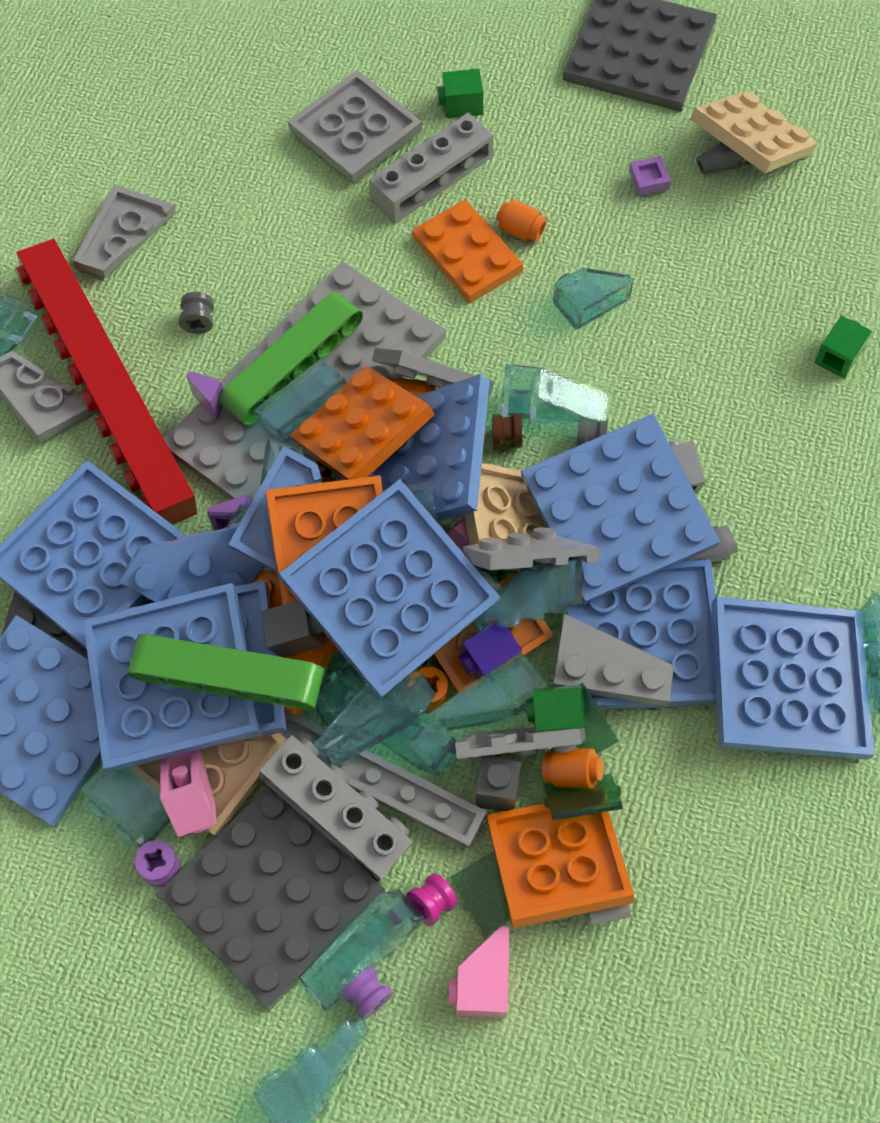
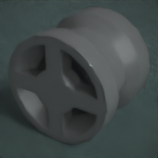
[179,292,214,334]
[576,418,608,447]

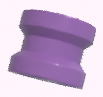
[135,840,180,887]
[341,966,394,1021]

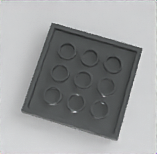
[563,0,717,112]
[156,786,385,1011]

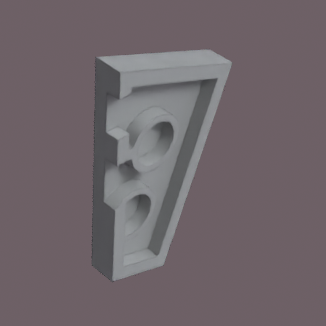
[0,351,96,443]
[463,528,600,570]
[553,613,674,707]
[455,727,586,759]

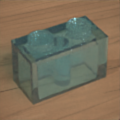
[80,767,171,847]

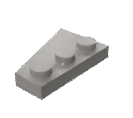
[73,185,176,278]
[371,348,494,395]

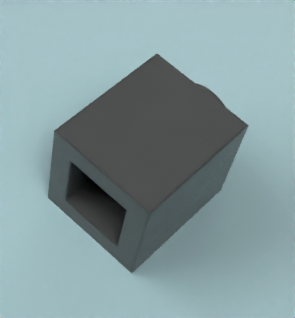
[261,601,325,657]
[476,756,521,811]

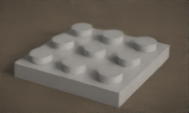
[288,70,422,183]

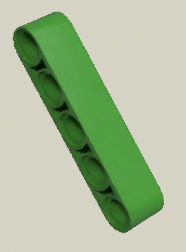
[219,291,363,426]
[127,634,324,710]

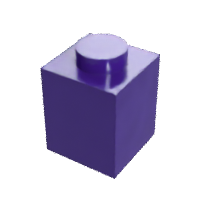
[457,618,522,680]

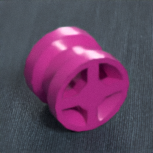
[406,873,458,926]

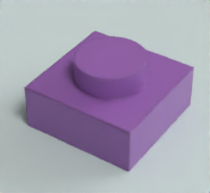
[629,156,671,196]

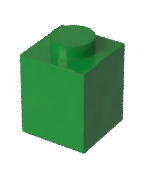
[437,69,484,118]
[814,315,872,379]
[526,685,585,732]

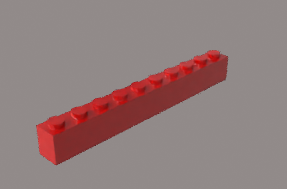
[15,238,198,525]

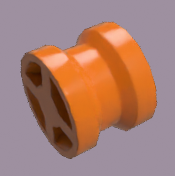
[410,666,449,713]

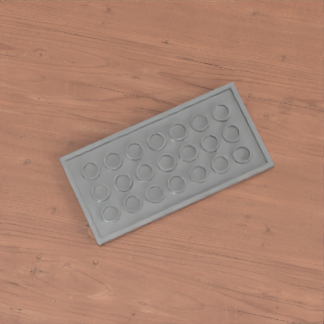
[164,261,446,503]

